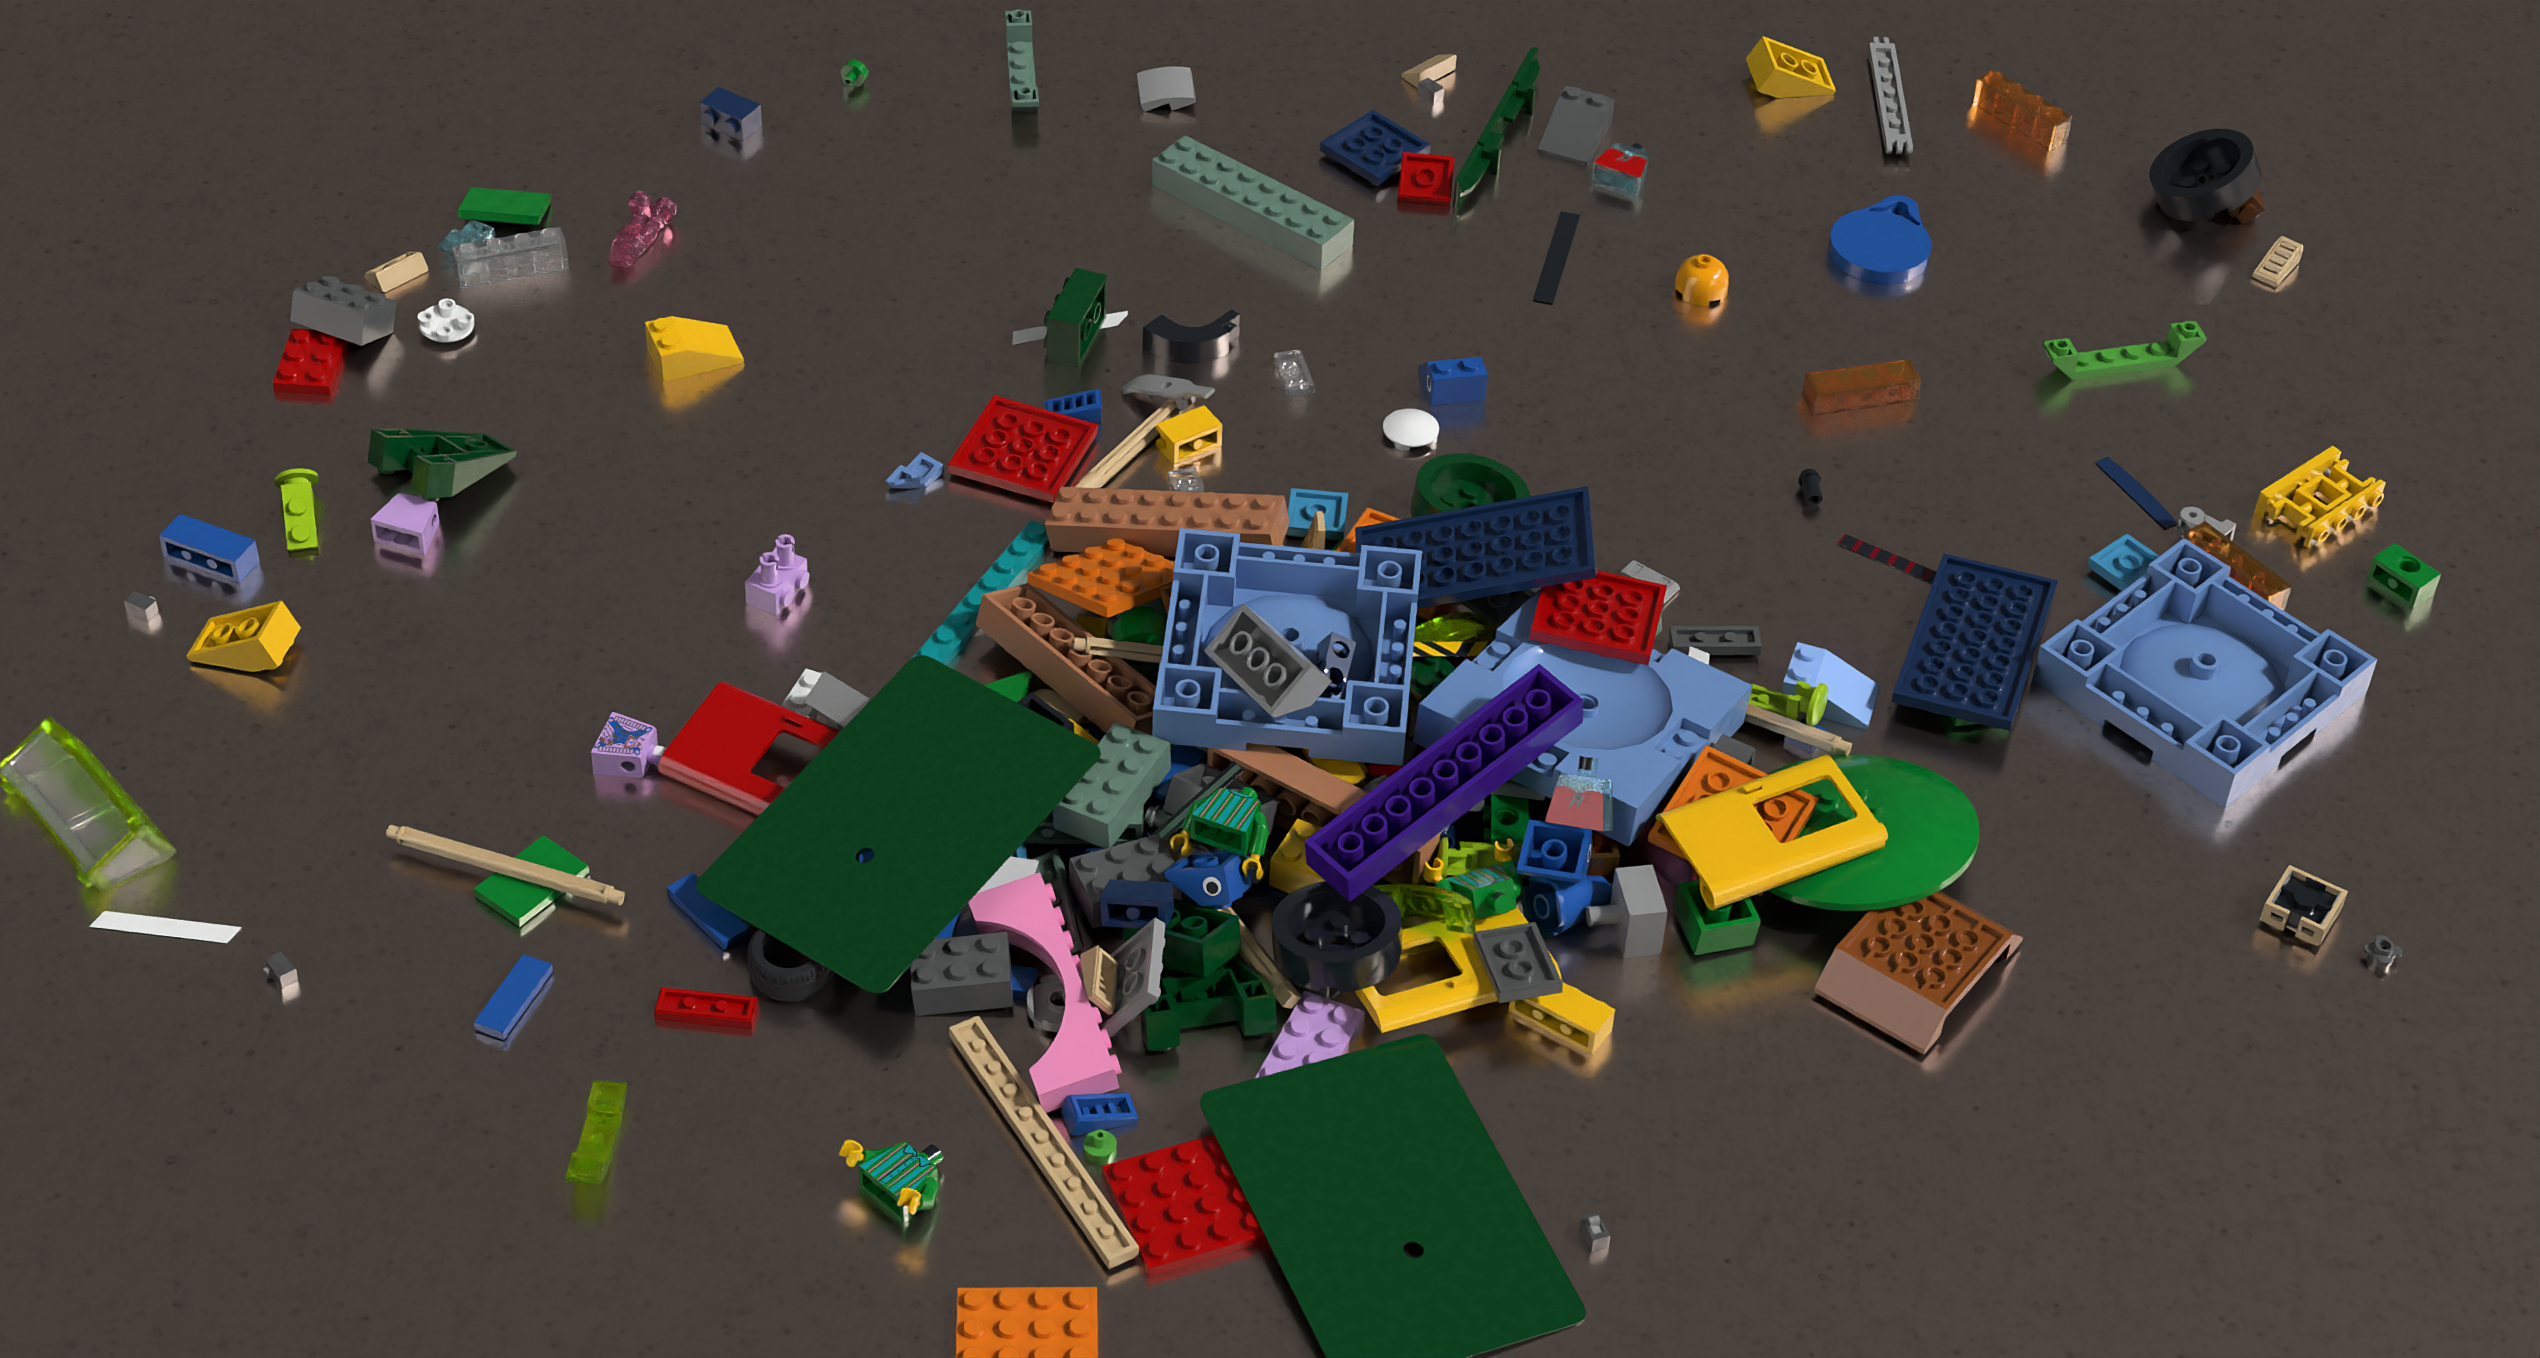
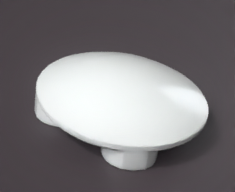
[417,298,474,342]
[1383,409,1439,451]

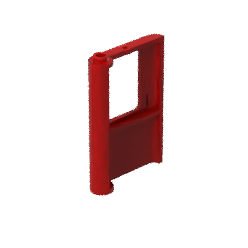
[658,681,840,816]

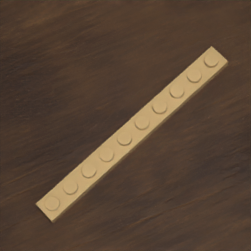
[949,1016,1139,1269]

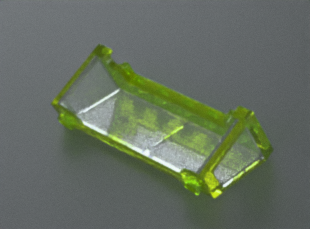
[0,716,177,892]

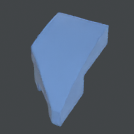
[886,452,945,489]

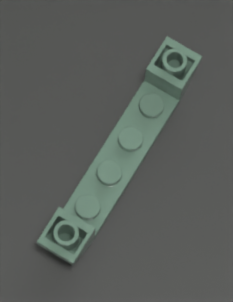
[1005,9,1039,112]

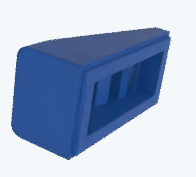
[1044,389,1102,423]
[1061,1093,1139,1136]

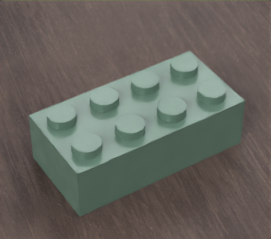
[1053,722,1171,849]

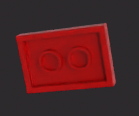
[273,329,348,395]

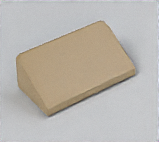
[1401,54,1457,88]
[364,252,428,292]

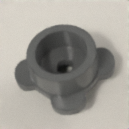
[2364,935,2403,967]

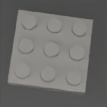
[1092,918,1165,1038]

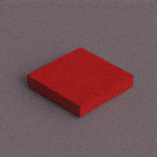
[1397,152,1455,206]

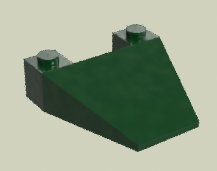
[368,428,517,501]
[1140,956,1277,1051]

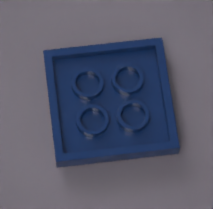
[1320,110,1431,185]

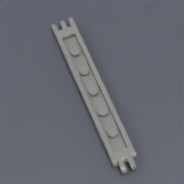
[1868,37,1913,155]

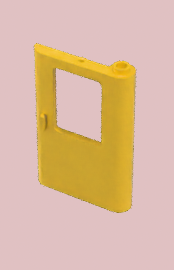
[1656,754,1888,910]
[1355,906,1562,1033]

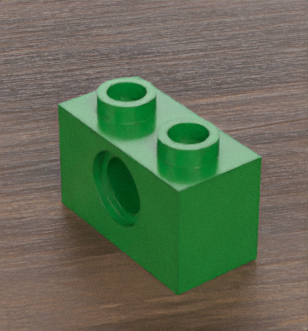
[2367,543,2441,610]
[1482,794,1529,845]

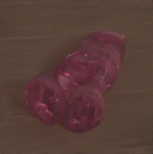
[608,191,678,270]

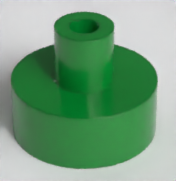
[841,59,868,87]

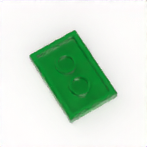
[458,187,551,225]
[473,835,589,927]

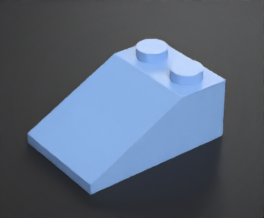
[1781,642,1881,730]

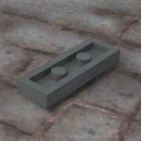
[1669,626,1762,655]

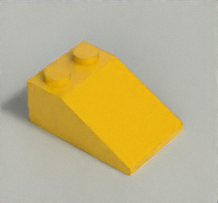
[1746,36,1836,98]
[645,316,744,382]
[186,600,301,672]

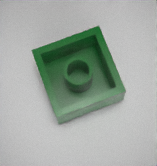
[1672,879,1761,955]

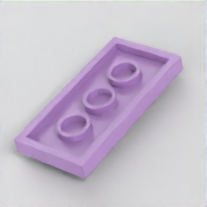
[1255,990,1365,1078]

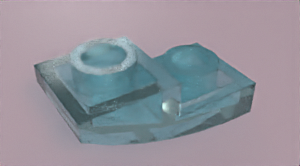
[438,220,495,259]

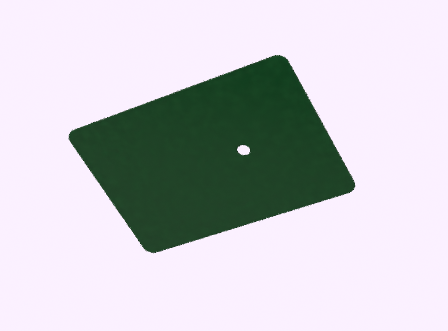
[696,655,1101,994]
[1200,1034,1586,1358]

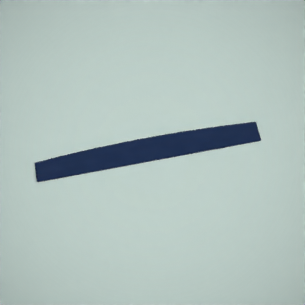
[2095,457,2178,529]

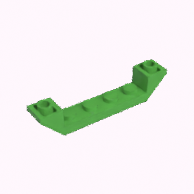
[2042,320,2206,381]

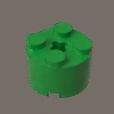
[1111,607,1168,673]

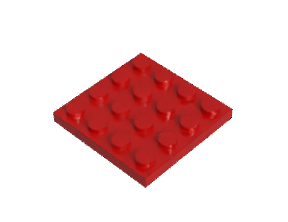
[948,395,1098,503]
[1529,570,1667,665]
[1102,1134,1268,1277]

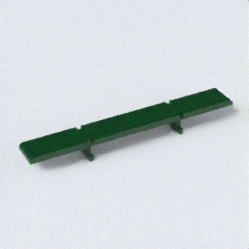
[1453,47,1540,208]

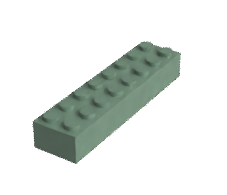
[1152,135,1354,271]

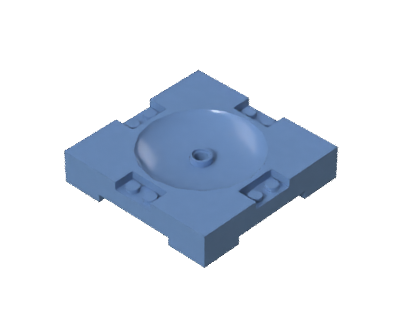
[1152,528,1422,766]
[2032,538,2377,809]
[1413,588,1753,847]

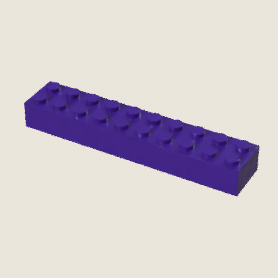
[1305,664,1583,902]

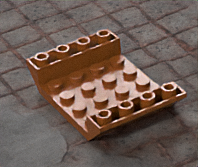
[1813,891,2023,1054]

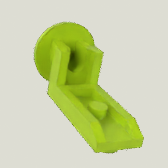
[274,468,319,552]
[1748,680,1829,726]
[1437,837,1532,879]

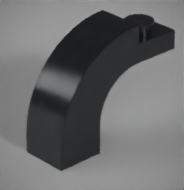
[1142,309,1240,364]

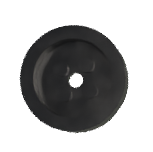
[2149,129,2262,221]
[1271,881,1402,993]

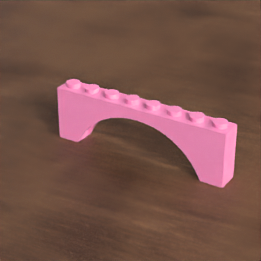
[968,872,1122,1113]

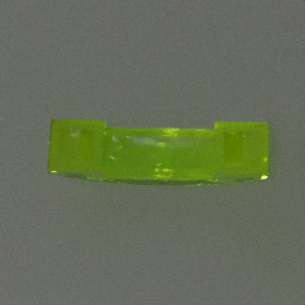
[1413,612,1497,657]
[1373,884,1476,934]
[565,1080,628,1185]

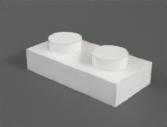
[781,669,822,718]

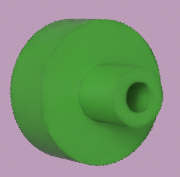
[1083,1129,1117,1165]

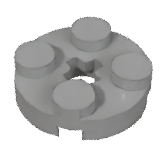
[1027,974,1092,1032]

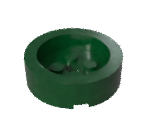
[1410,453,1530,517]

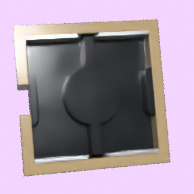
[2260,865,2348,947]

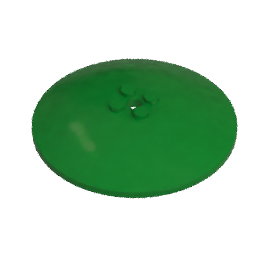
[1767,754,1979,911]

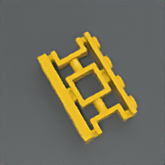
[2254,446,2386,548]

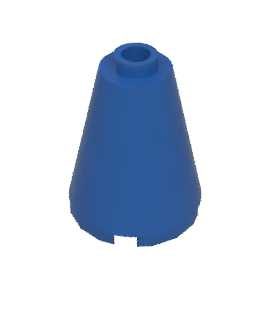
[1522,875,1612,938]

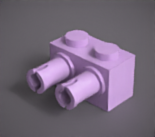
[745,534,809,616]

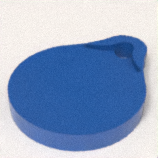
[1828,195,1932,285]

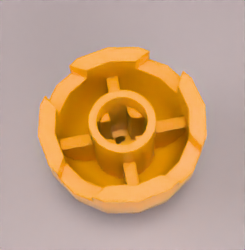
[1674,254,1729,306]

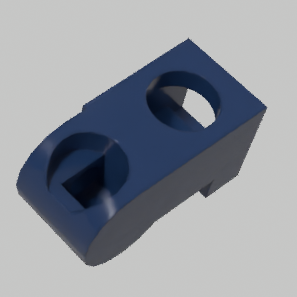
[1316,631,1356,696]

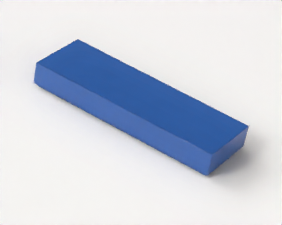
[667,872,750,950]
[474,954,553,1040]

